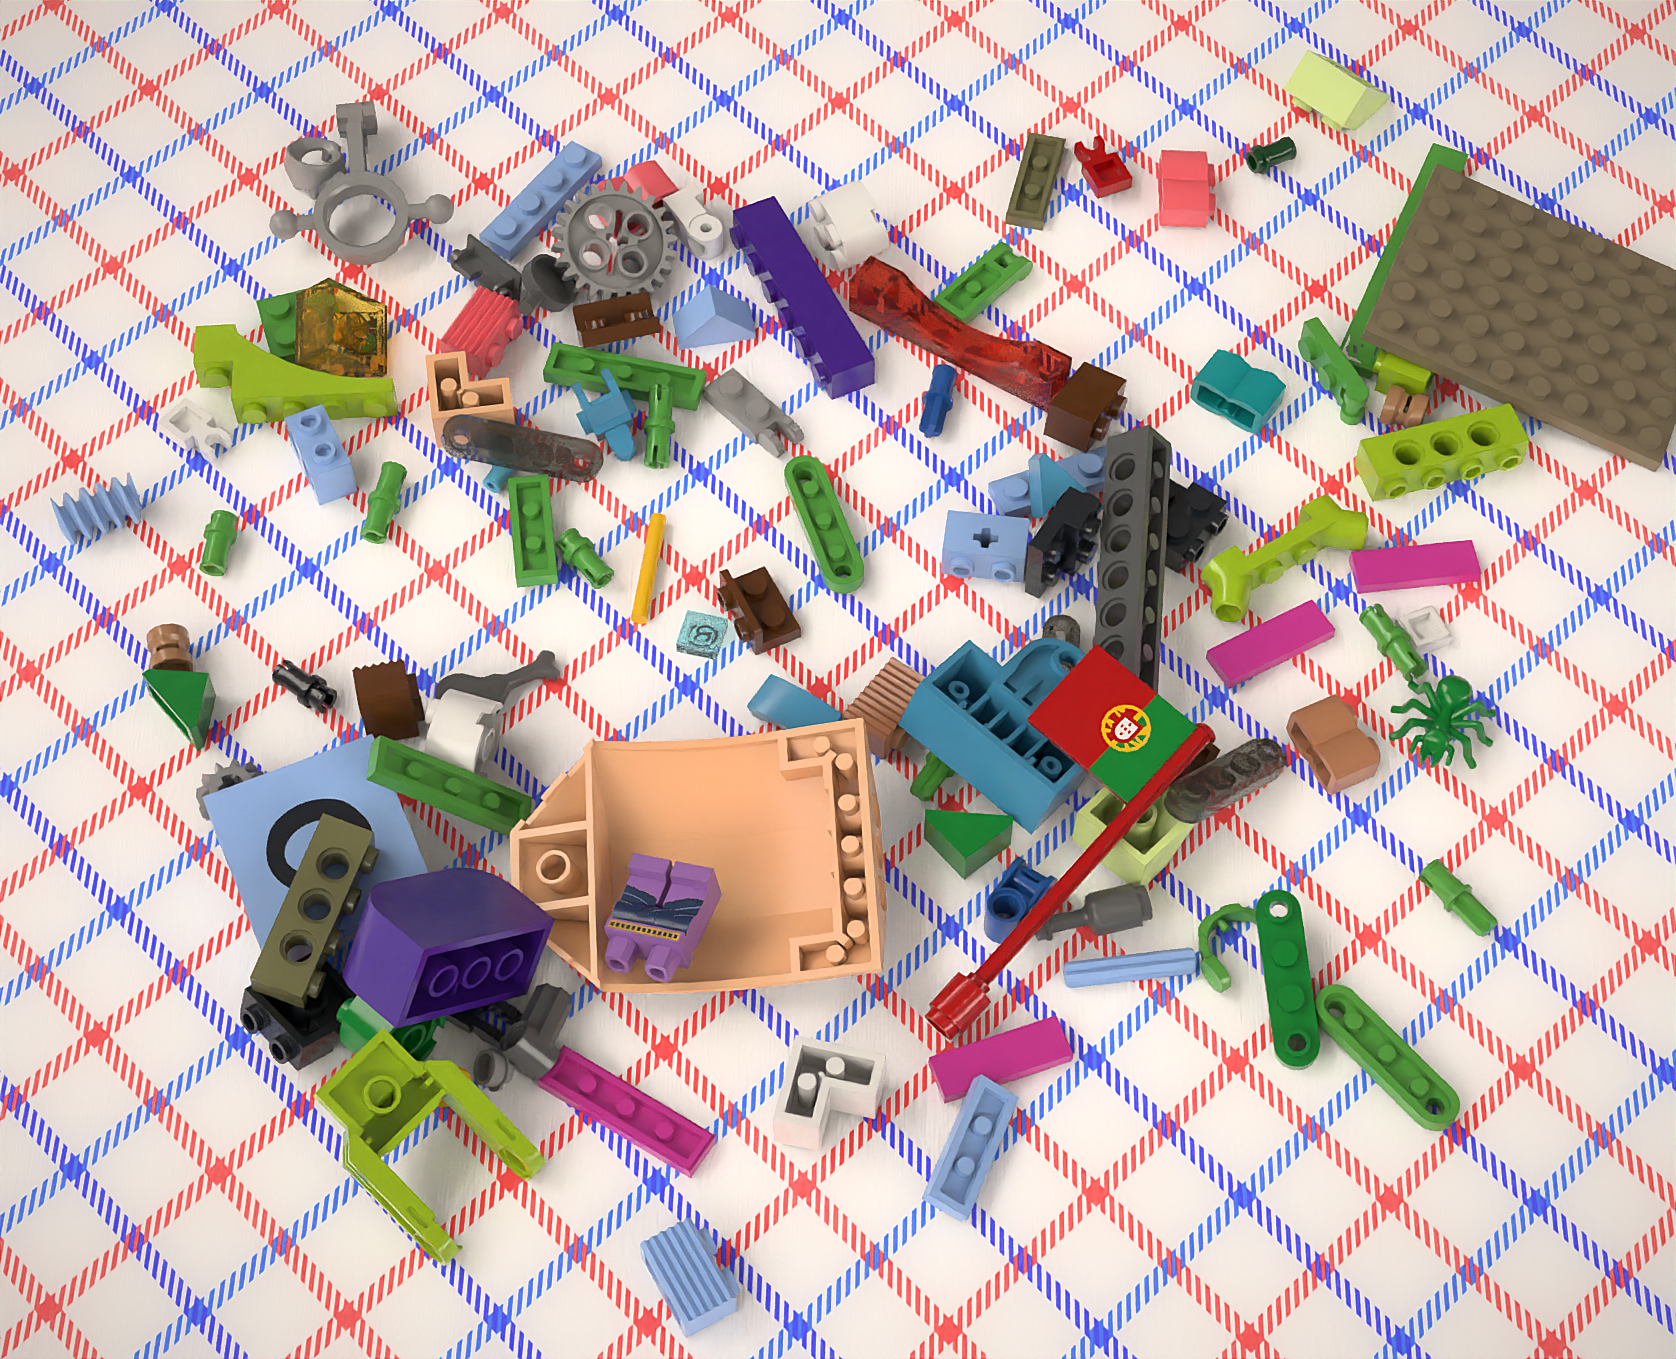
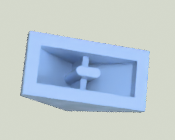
[672,284,756,350]

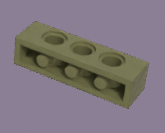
[250,813,380,1009]

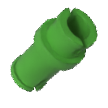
[199,510,238,577]
[556,528,614,589]

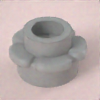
[473,1048,515,1092]

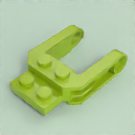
[313,1027,546,1266]

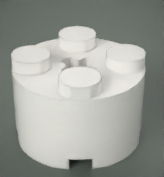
[808,180,890,273]
[418,689,504,778]

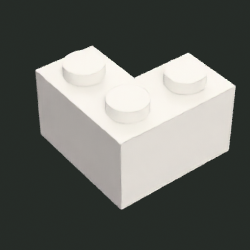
[773,1035,886,1151]

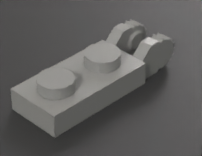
[703,367,805,458]

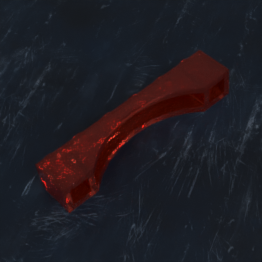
[849,255,1072,413]

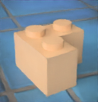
[425,351,517,448]

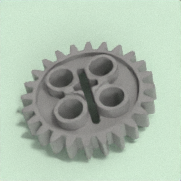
[551,180,678,302]

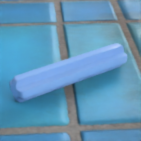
[1063,947,1197,988]

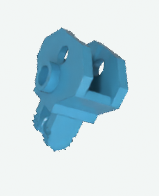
[571,368,637,462]

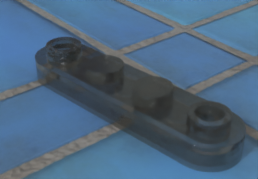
[441,414,604,483]
[1163,738,1287,824]

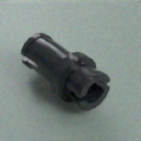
[272,659,337,714]

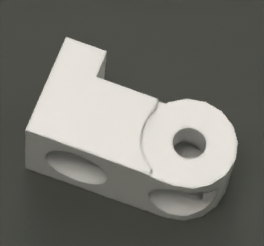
[663,183,723,260]

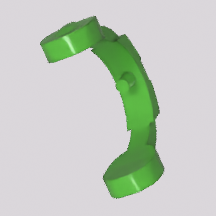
[1198,903,1281,993]

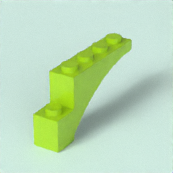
[193,324,398,424]

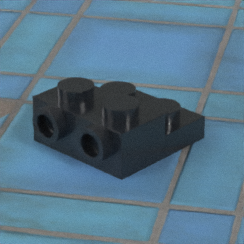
[1165,479,1229,574]
[1025,486,1102,599]
[240,952,357,1071]

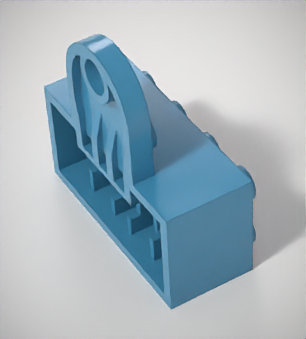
[898,638,1088,835]

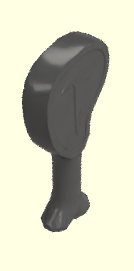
[435,650,560,714]

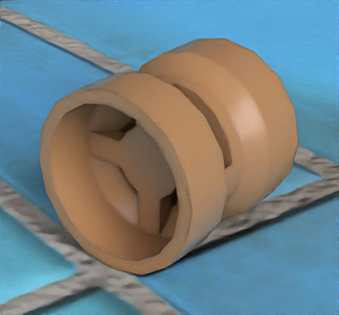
[1379,384,1431,429]
[146,623,193,672]

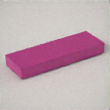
[1349,540,1482,594]
[1206,599,1336,689]
[928,1015,1073,1104]

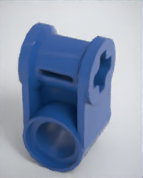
[983,856,1058,944]

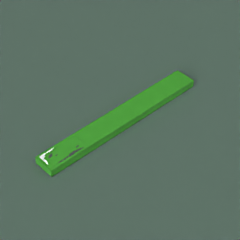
[1340,143,1469,379]

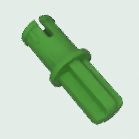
[910,751,956,802]
[1418,859,1498,937]

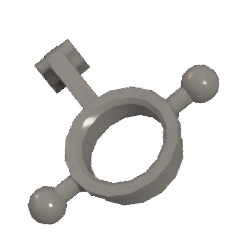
[269,101,454,265]

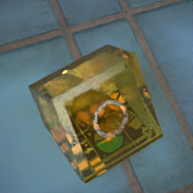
[295,277,387,377]

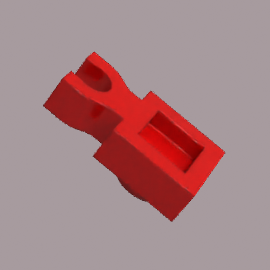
[1074,135,1133,199]

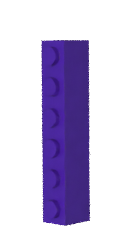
[729,195,875,400]

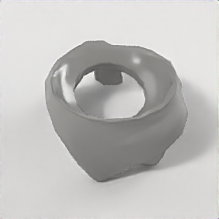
[283,137,348,200]

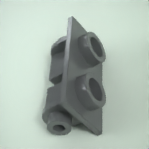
[448,233,522,303]

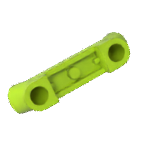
[1200,495,1369,623]

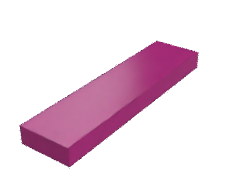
[537,1044,716,1179]

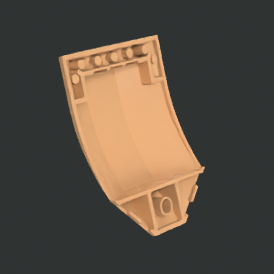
[510,717,887,993]

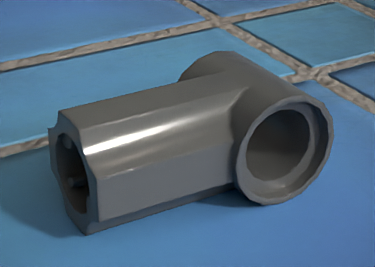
[498,983,573,1080]

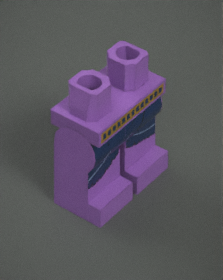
[604,853,722,983]

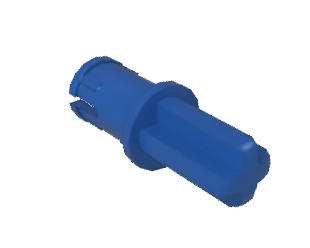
[919,364,958,439]

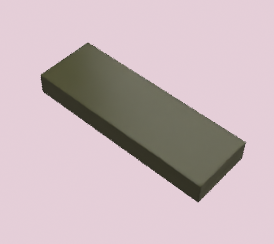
[1005,132,1066,231]

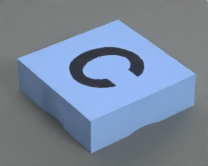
[202,734,429,961]

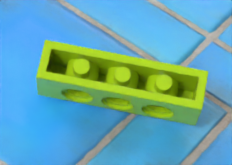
[1354,403,1530,502]

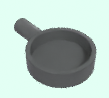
[518,254,578,316]

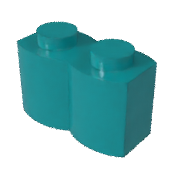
[1189,349,1286,434]

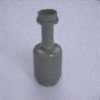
[1035,883,1153,941]

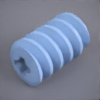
[50,472,143,545]

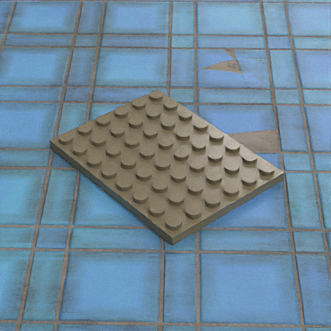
[1360,164,1676,472]

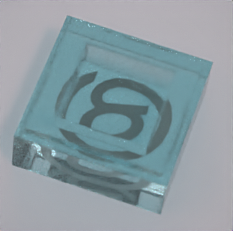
[676,610,728,660]

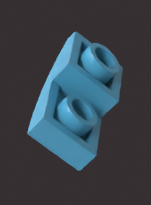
[746,674,843,730]

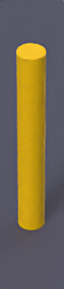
[631,513,667,624]

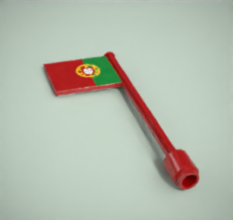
[924,644,1216,1040]

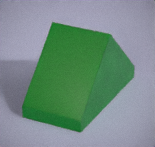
[142,669,216,751]
[924,809,1013,880]

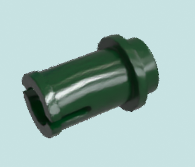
[1246,136,1297,175]

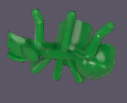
[1388,675,1497,769]

